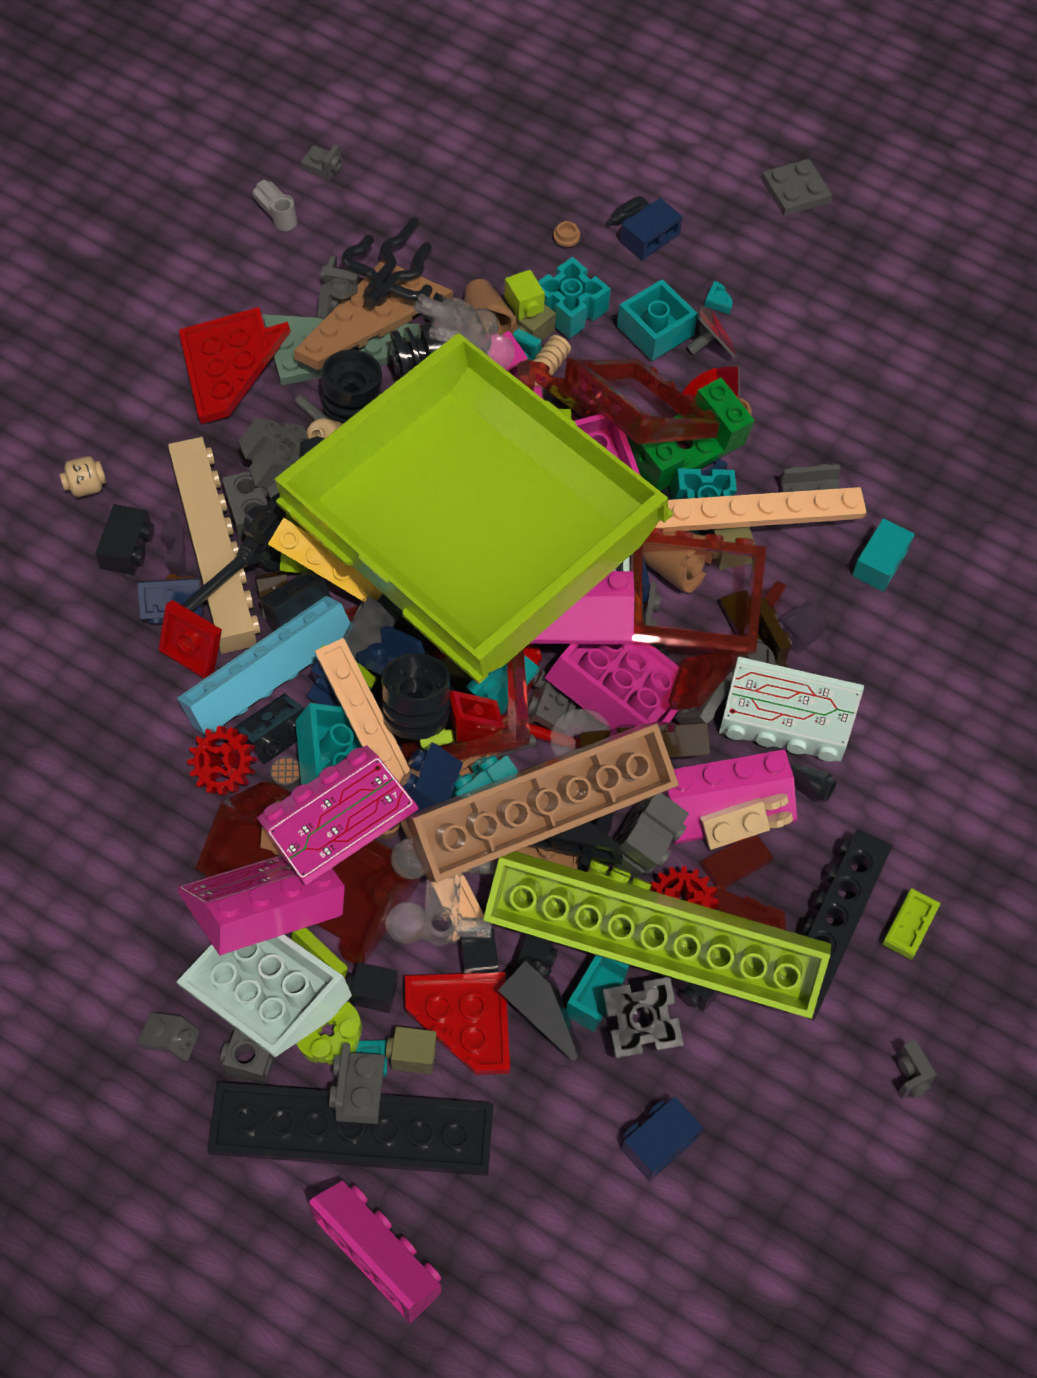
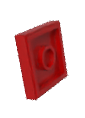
[158,600,222,679]

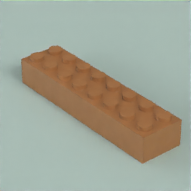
[405,723,679,883]

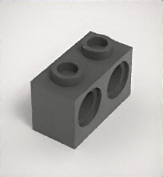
[222,471,269,541]
[220,1025,275,1086]

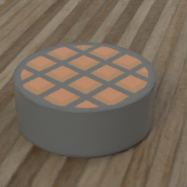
[270,757,301,790]

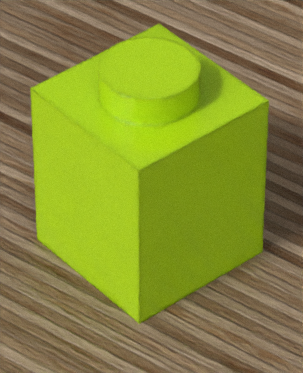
[504,270,545,320]

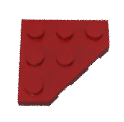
[405,972,510,1075]

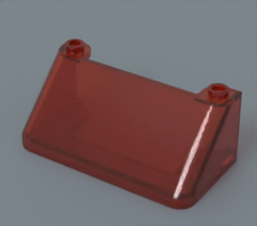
[195,782,424,963]

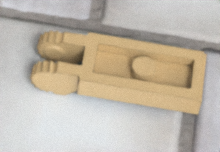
[700,793,793,850]

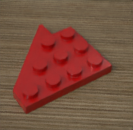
[179,307,291,424]

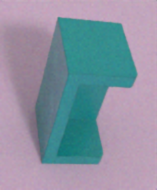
[853,518,915,592]
[566,955,630,1033]

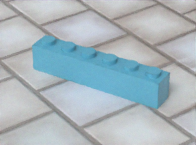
[177,596,350,736]

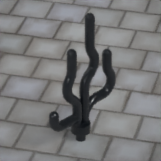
[341,217,433,307]

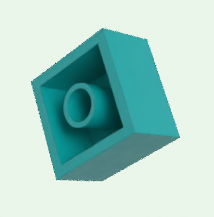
[617,279,698,361]

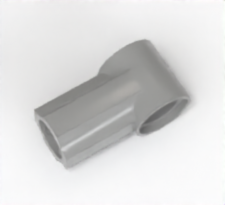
[252,180,297,231]

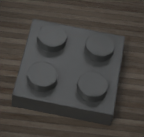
[761,159,832,216]

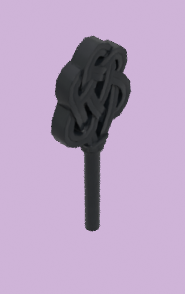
[181,493,286,611]

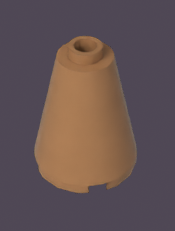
[462,279,517,347]
[641,532,714,593]

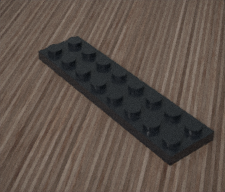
[207,1082,494,1176]

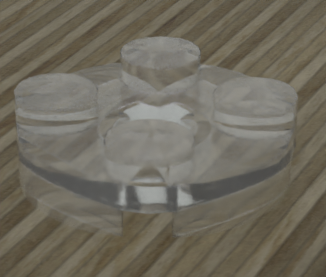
[550,709,610,758]

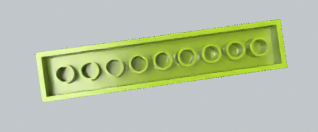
[483,851,831,1019]

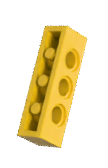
[268,518,382,601]

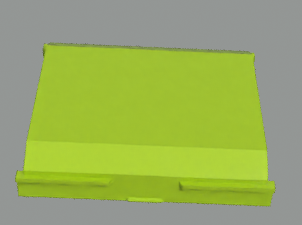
[274,332,673,684]

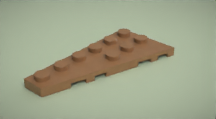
[294,259,453,370]

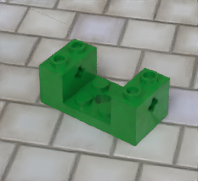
[626,378,755,491]

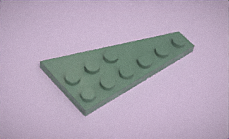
[263,314,420,385]

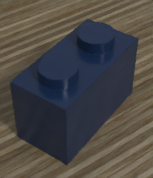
[620,198,683,261]
[400,742,463,813]
[621,1097,704,1182]

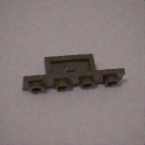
[720,590,792,668]
[580,722,710,757]

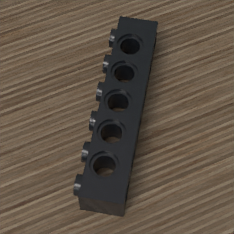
[801,829,893,1021]

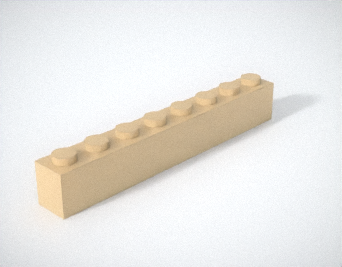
[168,437,260,654]

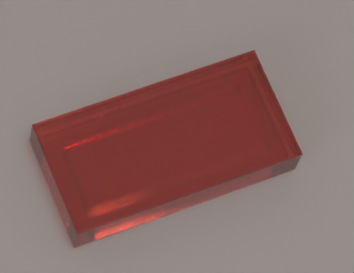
[701,835,774,892]

